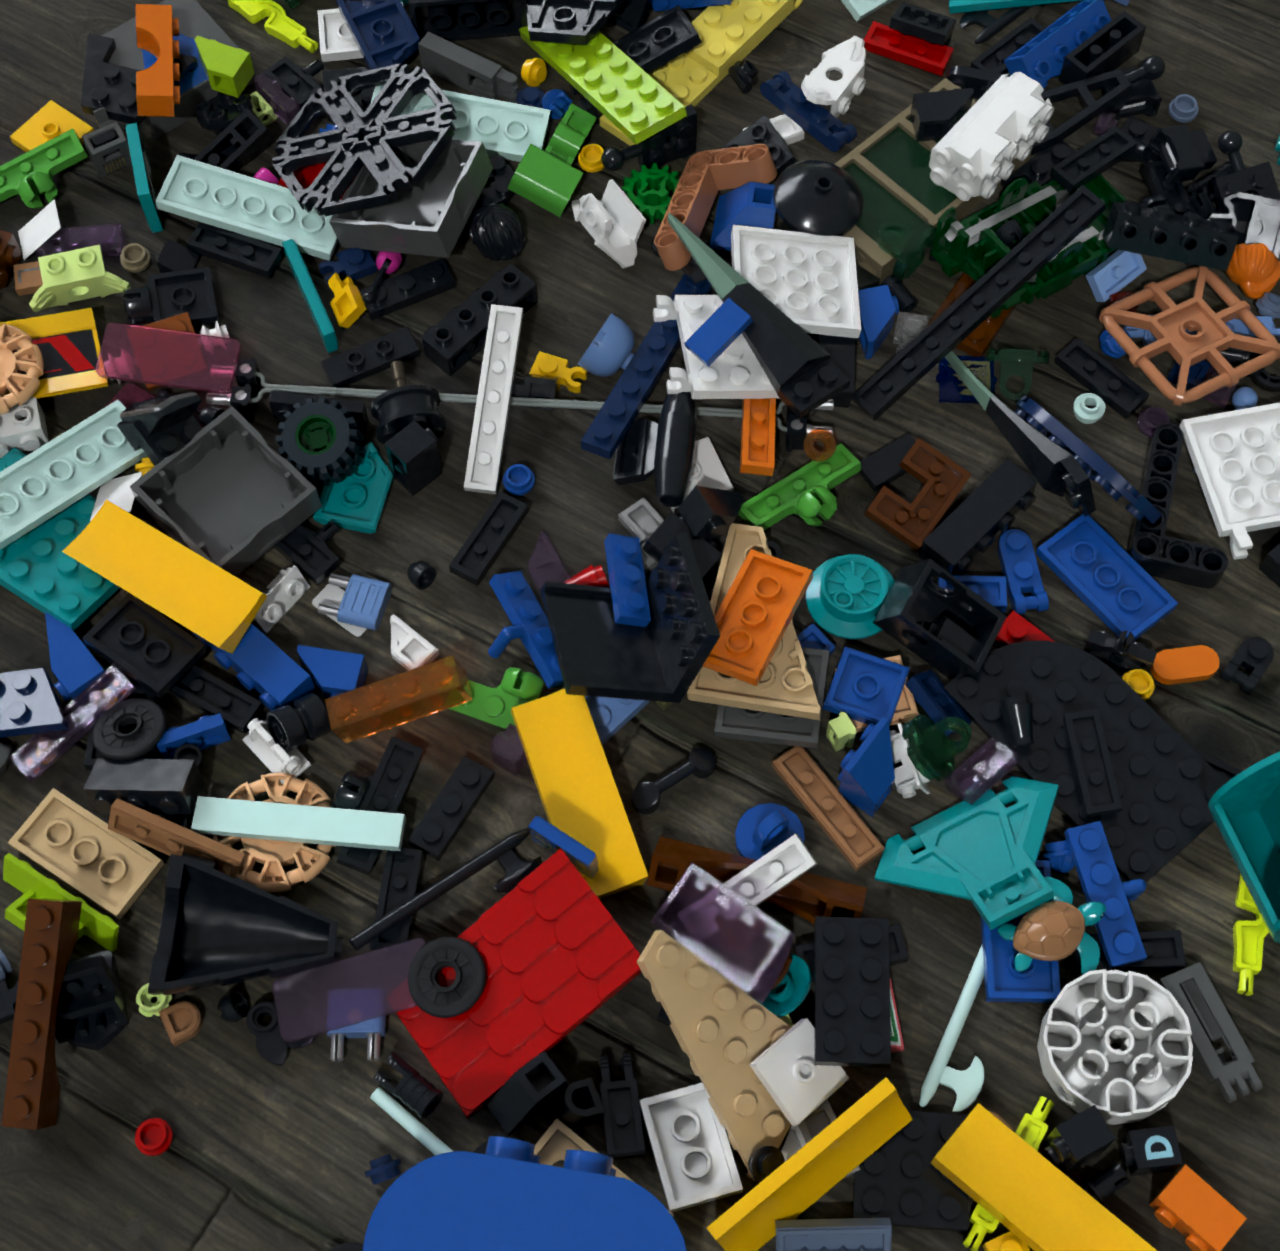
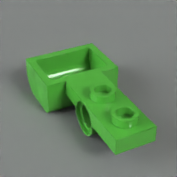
[507,103,597,217]

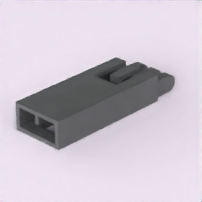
[418,31,518,102]
[1157,962,1263,1103]

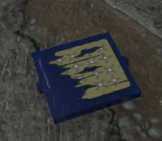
[935,356,997,404]

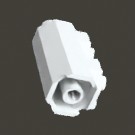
[929,72,1054,201]

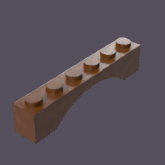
[646,836,867,924]
[1,898,82,1130]

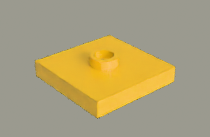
[10,100,94,152]

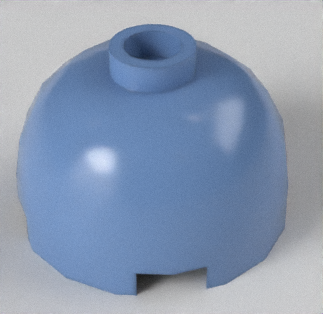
[578,313,635,377]

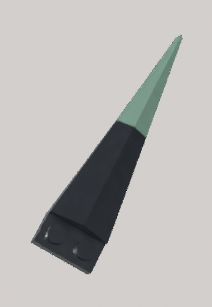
[668,213,850,419]
[945,351,1096,517]

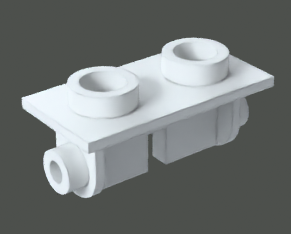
[252,565,310,634]
[242,718,312,784]
[890,723,931,798]

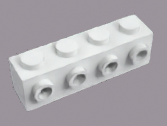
[0,397,49,458]

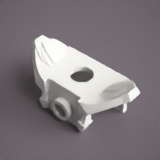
[801,36,866,118]
[572,179,646,269]

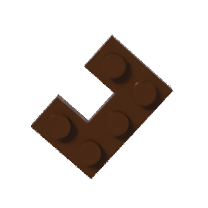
[864,438,972,552]

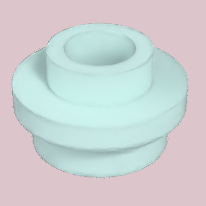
[1073,393,1106,424]

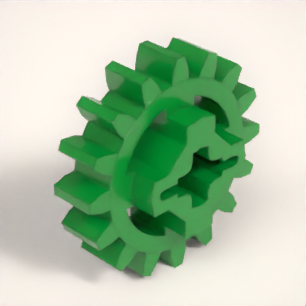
[621,163,680,224]

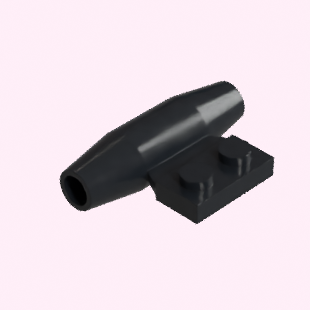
[613,392,697,507]

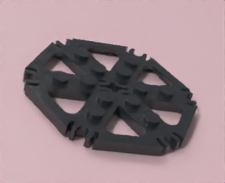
[272,63,457,216]

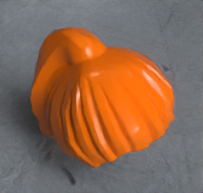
[1225,243,1280,300]

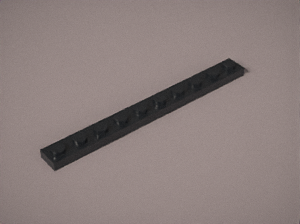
[852,185,1106,421]

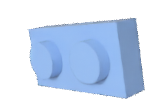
[1085,250,1147,302]

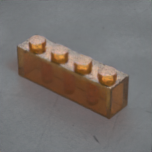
[325,655,473,743]

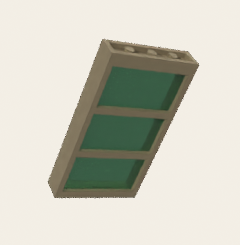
[834,78,1033,285]

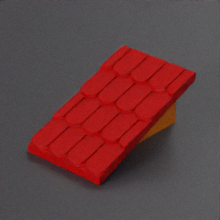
[387,848,642,1119]

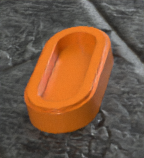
[1150,645,1220,685]

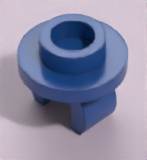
[542,89,573,119]

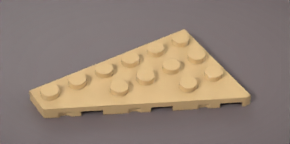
[687,523,821,721]
[637,930,791,1181]

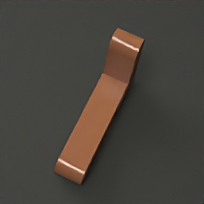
[654,144,777,271]

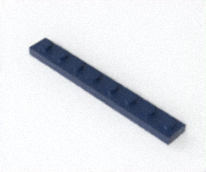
[581,274,714,459]

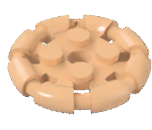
[0,323,44,415]
[213,772,336,893]

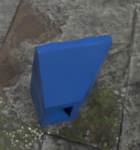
[710,182,777,251]
[837,716,895,817]

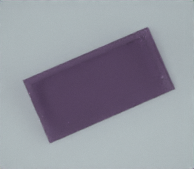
[651,862,795,1003]

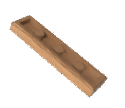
[772,746,885,872]
[108,798,246,878]

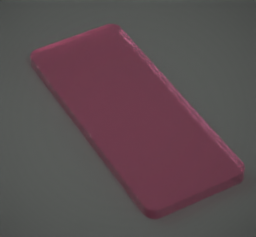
[96,323,241,394]

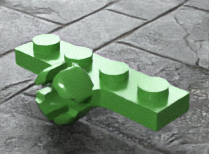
[0,129,88,209]
[738,443,861,530]
[442,667,544,734]

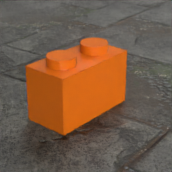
[1149,1164,1247,1251]

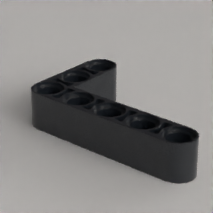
[1127,423,1228,589]

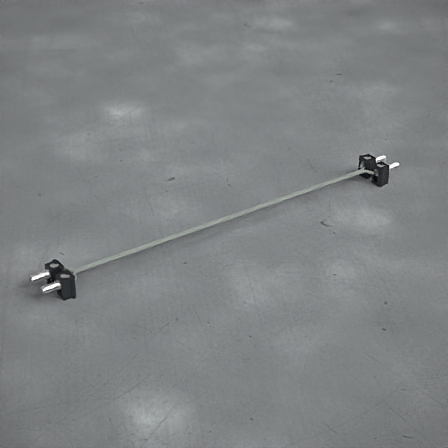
[206,358,834,452]

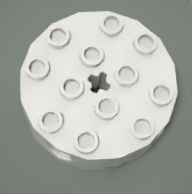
[1037,969,1193,1125]

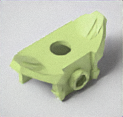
[29,244,131,313]

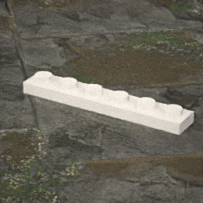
[464,304,523,494]

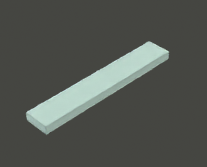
[191,796,406,851]

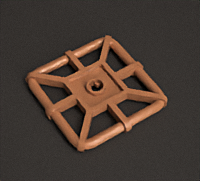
[1099,266,1280,406]

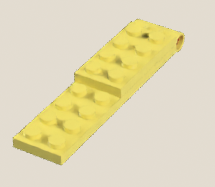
[599,0,803,146]

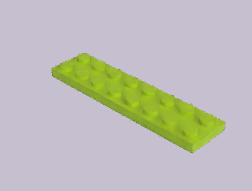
[519,26,687,145]

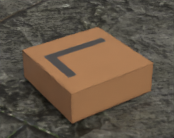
[13,261,43,296]

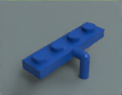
[488,571,564,689]
[1064,821,1147,969]

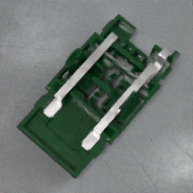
[930,174,1127,319]

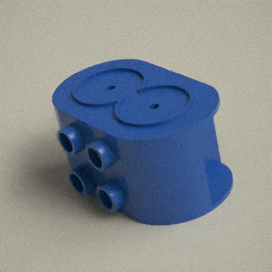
[363,1136,687,1251]

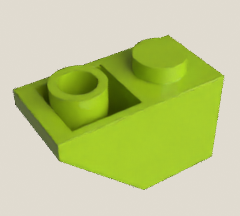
[194,35,255,98]

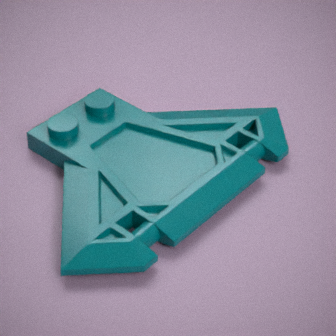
[874,776,1059,930]

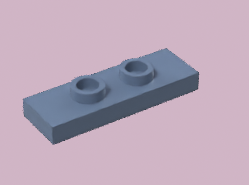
[775,1218,892,1251]

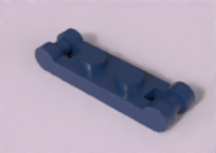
[760,71,857,152]

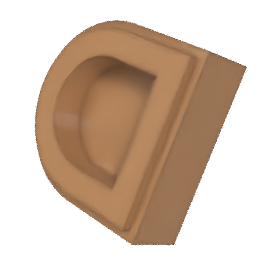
[158,1001,203,1046]

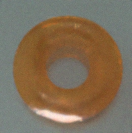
[803,429,836,462]

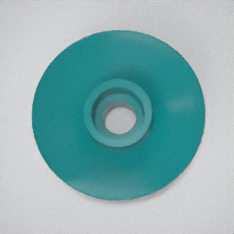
[745,954,812,1018]

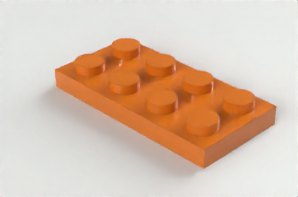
[703,549,813,686]

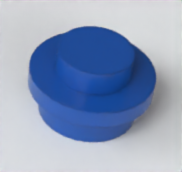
[503,464,535,495]

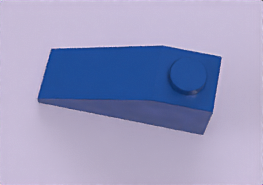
[45,612,110,707]

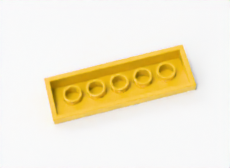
[62,499,267,654]
[511,688,648,898]
[707,1077,913,1251]
[931,1103,1157,1251]

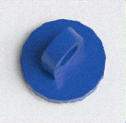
[735,803,805,860]

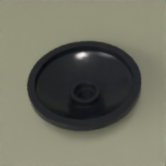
[773,160,864,236]

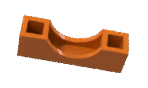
[136,4,180,117]

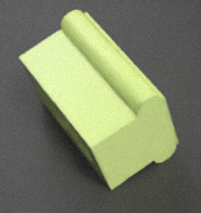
[250,91,278,126]
[826,712,857,752]

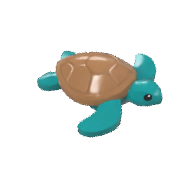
[998,877,1106,975]

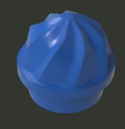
[1099,329,1131,359]
[1043,840,1075,873]

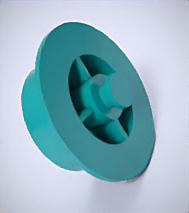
[806,554,895,639]

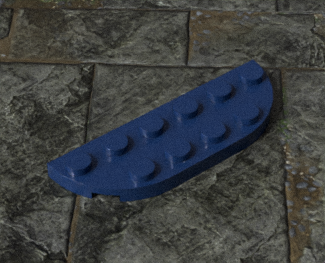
[1014,395,1162,524]

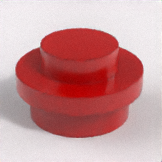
[135,1118,173,1156]

